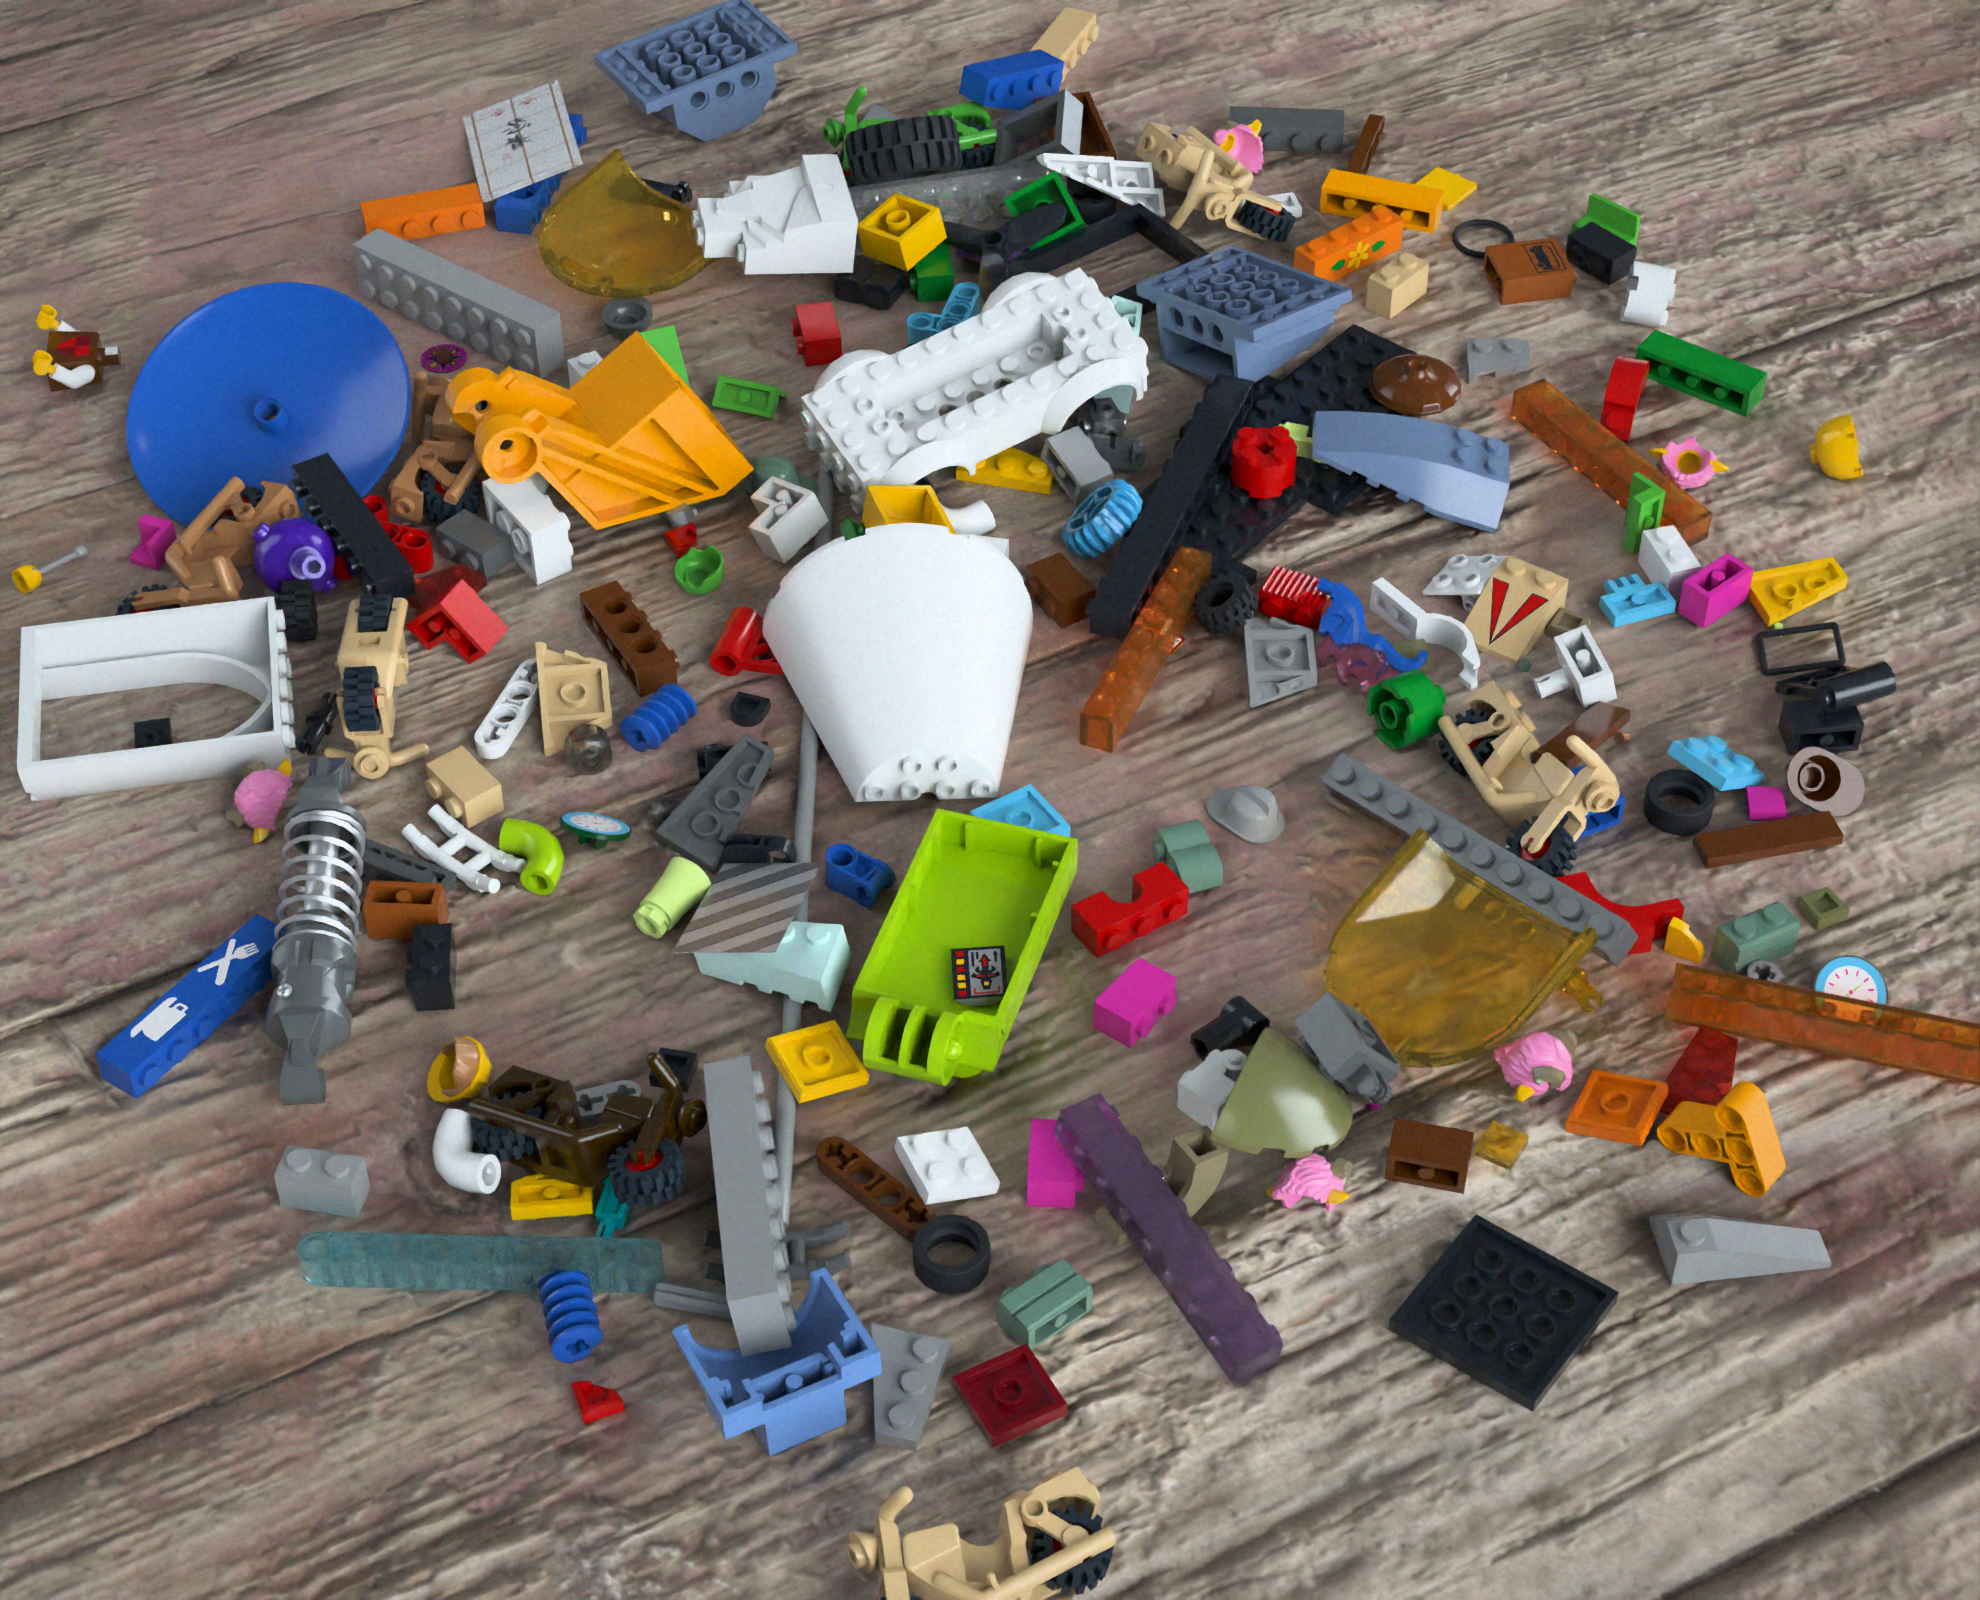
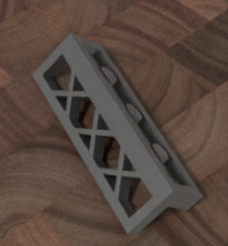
[337,838,458,894]

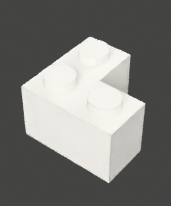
[748,476,829,564]

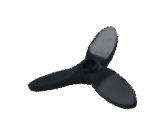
[942,203,1067,304]

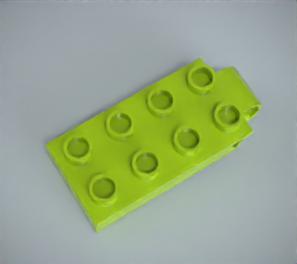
[846,808,1078,1086]

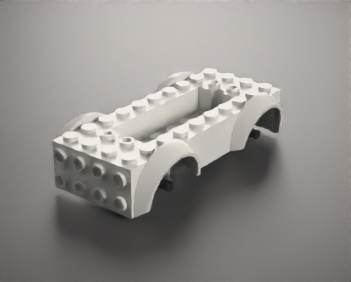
[800,267,1149,515]

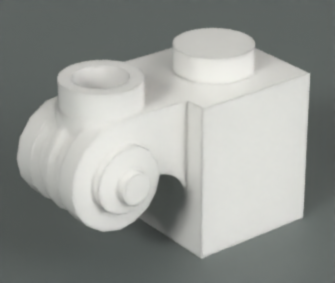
[1177,1049,1247,1132]

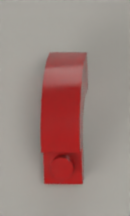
[1597,355,1650,444]
[1555,872,1684,954]

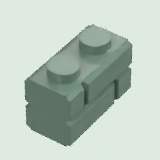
[1711,901,1801,978]
[997,1258,1093,1351]

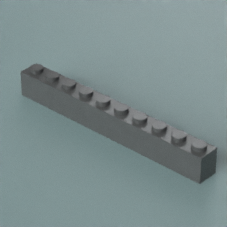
[1320,752,1639,968]

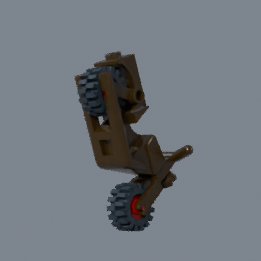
[468,1052,707,1208]

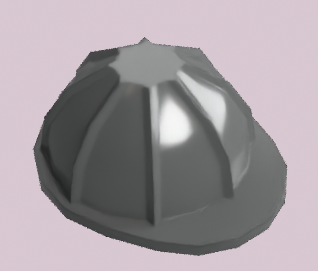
[601,294,653,340]

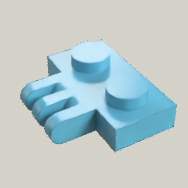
[1599,573,1676,627]

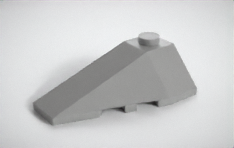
[1649,1212,1831,1285]

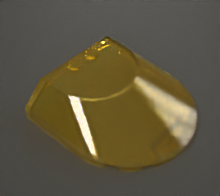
[538,149,717,298]
[1323,828,1599,1068]

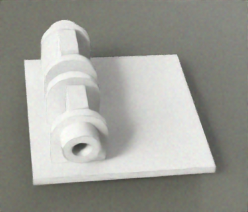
[1422,554,1507,612]

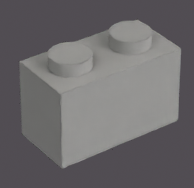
[1040,426,1113,505]
[274,1145,370,1218]

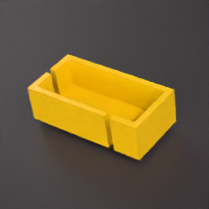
[862,485,957,535]

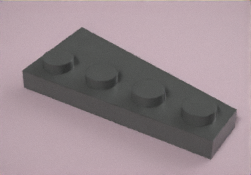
[655,733,775,874]

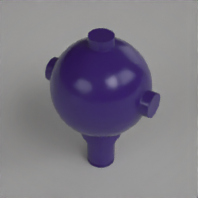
[251,518,338,596]

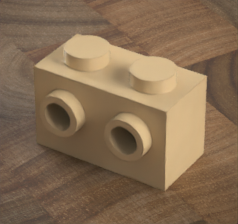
[1365,252,1429,320]
[425,746,505,829]

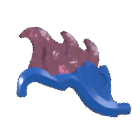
[1317,577,1428,699]

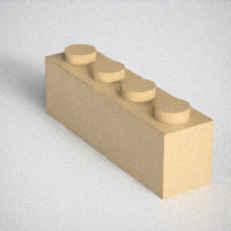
[1030,7,1099,83]

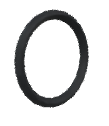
[1452,219,1515,258]

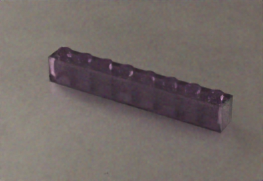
[1054,1093,1284,1386]

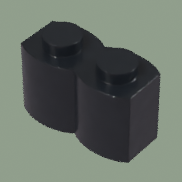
[834,258,905,310]

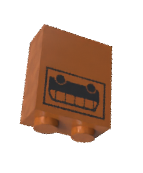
[1483,237,1576,305]

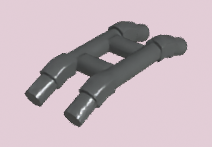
[702,1220,852,1284]

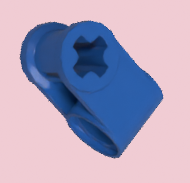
[825,844,896,907]

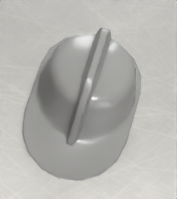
[1206,785,1285,844]

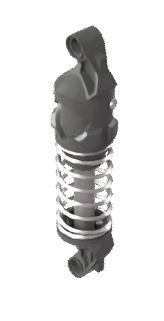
[265,757,366,1106]

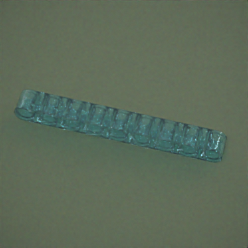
[297,1232,665,1293]

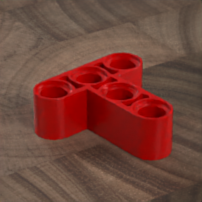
[332,496,434,580]

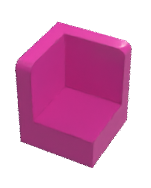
[129,514,177,571]

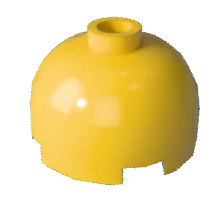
[1809,414,1863,480]

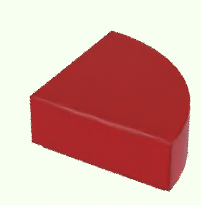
[664,522,697,559]
[570,1380,624,1424]

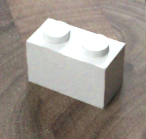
[1638,525,1702,601]

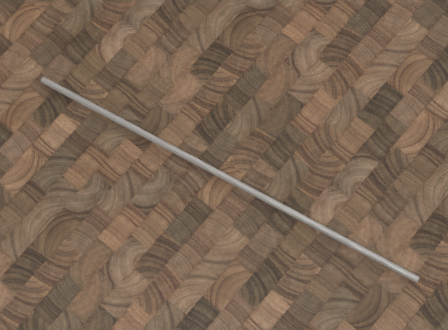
[772,462,834,1231]

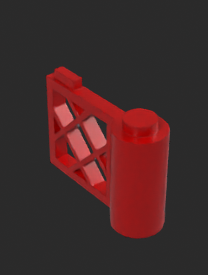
[710,606,785,676]

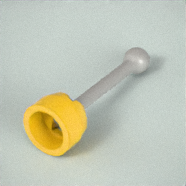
[12,545,87,594]

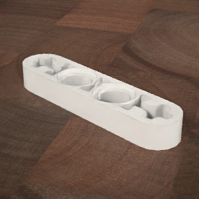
[474,658,540,759]

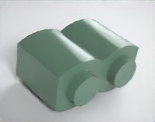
[1152,819,1223,893]

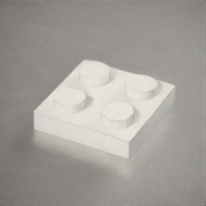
[894,1126,1000,1205]

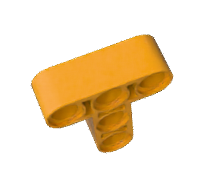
[1656,1081,1786,1198]

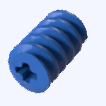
[621,683,697,752]
[537,1270,603,1363]

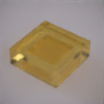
[1475,1120,1529,1171]

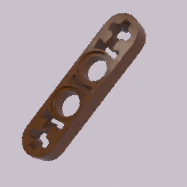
[1347,114,1385,175]
[816,1136,936,1242]

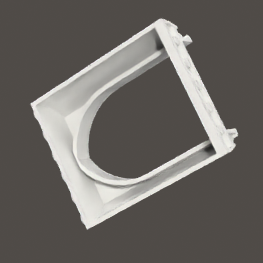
[17,596,296,802]

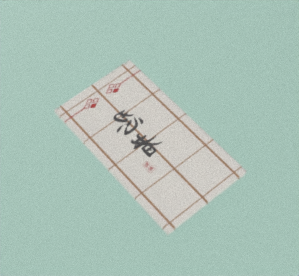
[463,80,583,203]

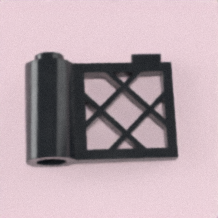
[1775,661,1896,714]

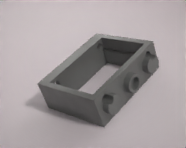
[993,89,1083,191]

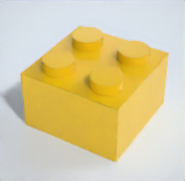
[857,192,947,271]

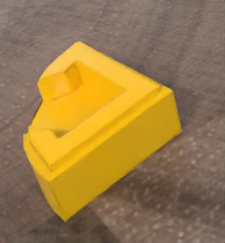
[1664,917,1704,964]

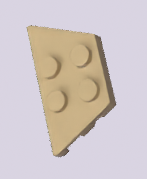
[535,642,613,757]

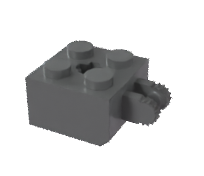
[1294,991,1401,1106]

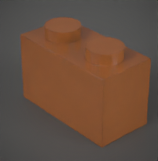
[363,880,449,940]

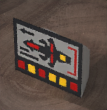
[951,945,1008,1006]

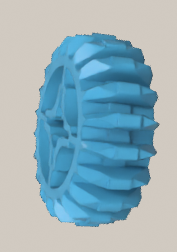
[1061,479,1143,560]

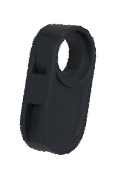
[722,834,796,863]

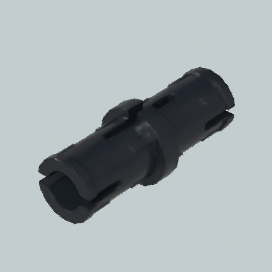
[295,692,339,755]

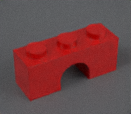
[1071,862,1189,958]

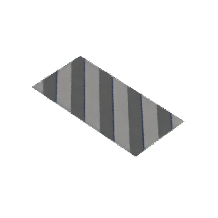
[672,863,821,953]

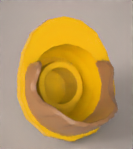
[427,1036,492,1103]

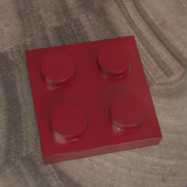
[952,1343,1068,1448]

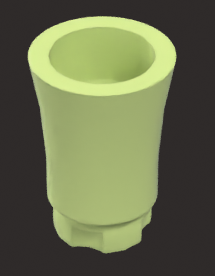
[633,857,711,939]

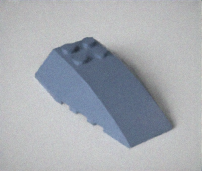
[1311,411,1510,534]

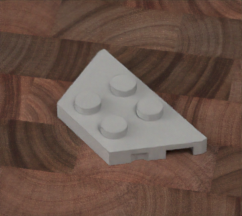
[1242,611,1317,707]

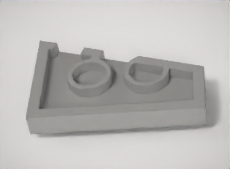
[871,1323,951,1452]

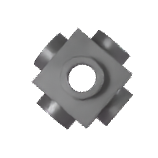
[1078,397,1127,446]

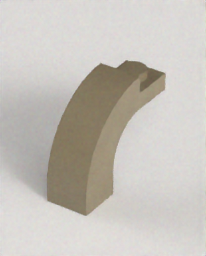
[1095,1125,1229,1247]

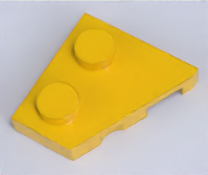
[510,1173,593,1221]

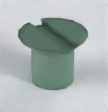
[1518,658,1531,672]

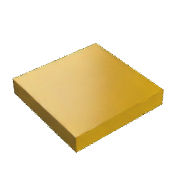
[765,1020,870,1104]

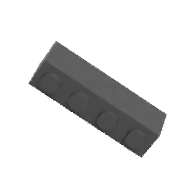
[1229,106,1344,153]

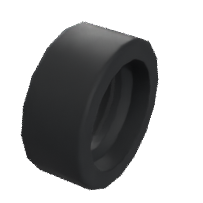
[1064,179,1116,225]
[1643,769,1715,835]
[912,1214,990,1294]

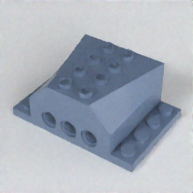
[593,0,798,142]
[1136,245,1352,383]

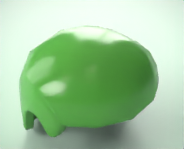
[673,544,725,595]

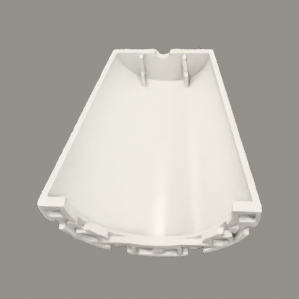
[762,523,1033,802]

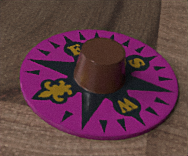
[421,344,467,373]

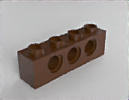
[580,580,680,698]

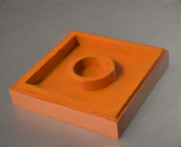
[1565,1069,1668,1146]

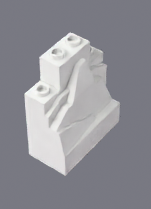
[691,154,858,274]

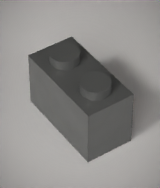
[435,509,514,580]

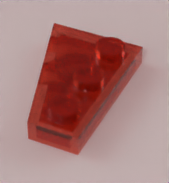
[1659,1024,1738,1115]

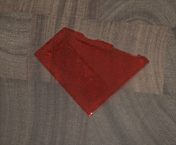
[404,564,487,610]

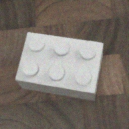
[482,477,573,585]

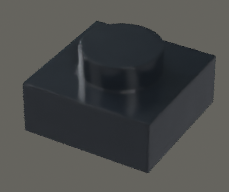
[134,717,173,748]
[649,1047,698,1092]

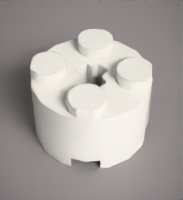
[1620,261,1676,328]

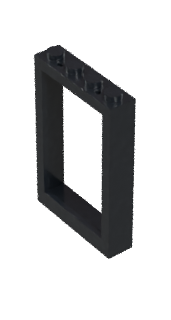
[1008,203,1210,316]

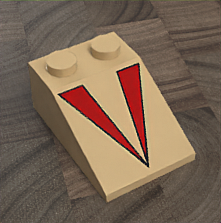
[1464,555,1569,666]

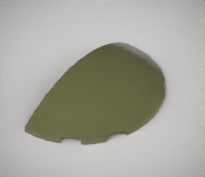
[1209,1027,1353,1158]

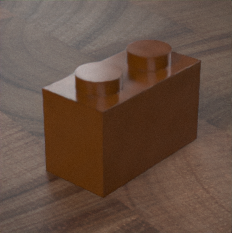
[1024,552,1096,629]
[1385,1118,1474,1194]

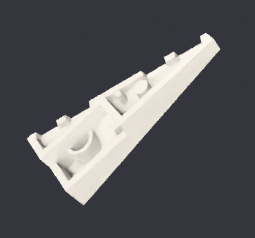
[1036,153,1165,218]

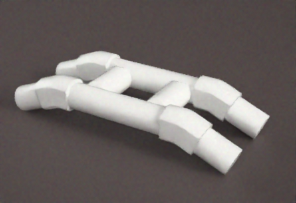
[401,804,526,893]

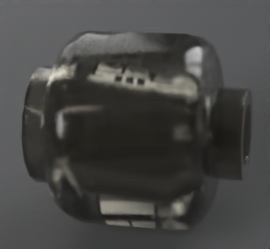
[564,724,613,776]

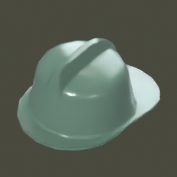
[745,455,818,497]

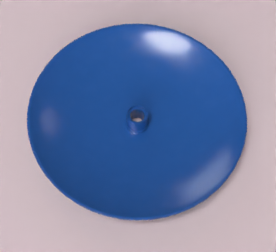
[126,282,411,530]

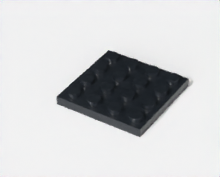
[1388,1214,1619,1412]

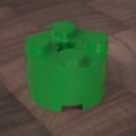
[1366,669,1446,749]

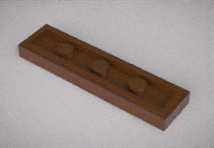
[1534,701,1631,770]
[1692,811,1844,869]

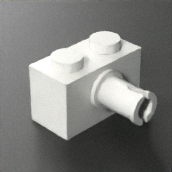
[1533,625,1617,711]

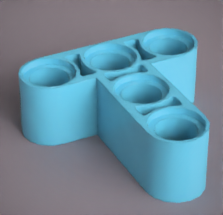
[907,282,981,346]

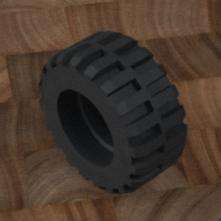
[845,115,962,187]

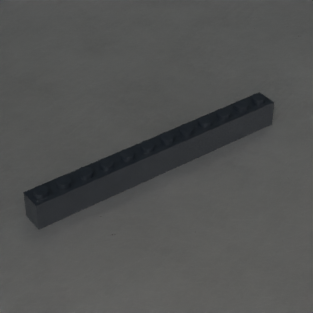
[1086,373,1254,642]

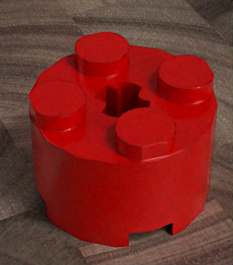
[1230,426,1297,499]

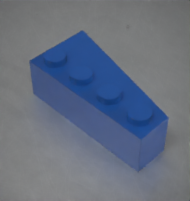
[959,49,1064,110]

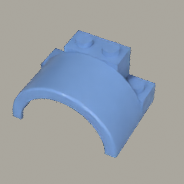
[672,1268,882,1457]

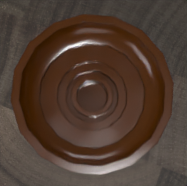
[1369,354,1461,416]

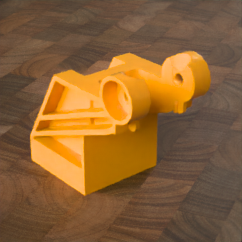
[445,330,754,530]

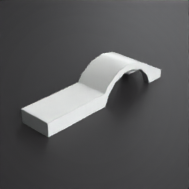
[1370,577,1480,690]

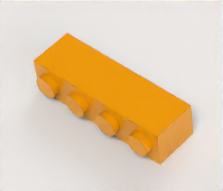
[1320,168,1445,234]

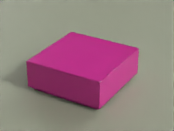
[1744,786,1786,821]

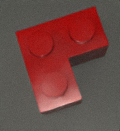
[405,579,508,664]

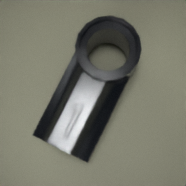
[1190,996,1270,1061]

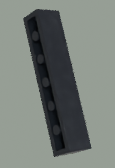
[290,453,416,601]

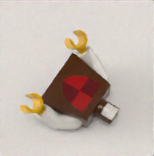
[32,304,121,392]

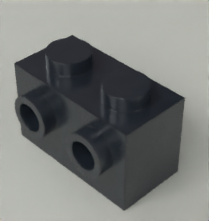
[405,923,457,1012]

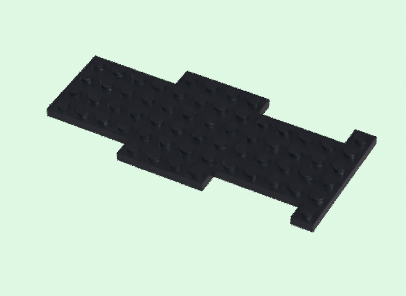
[1121,324,1420,586]

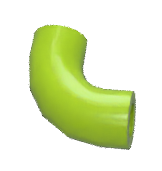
[499,817,565,895]

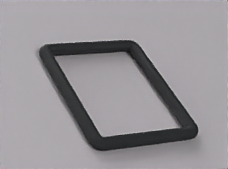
[1756,622,1846,676]

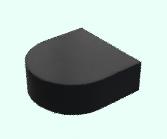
[730,691,771,727]

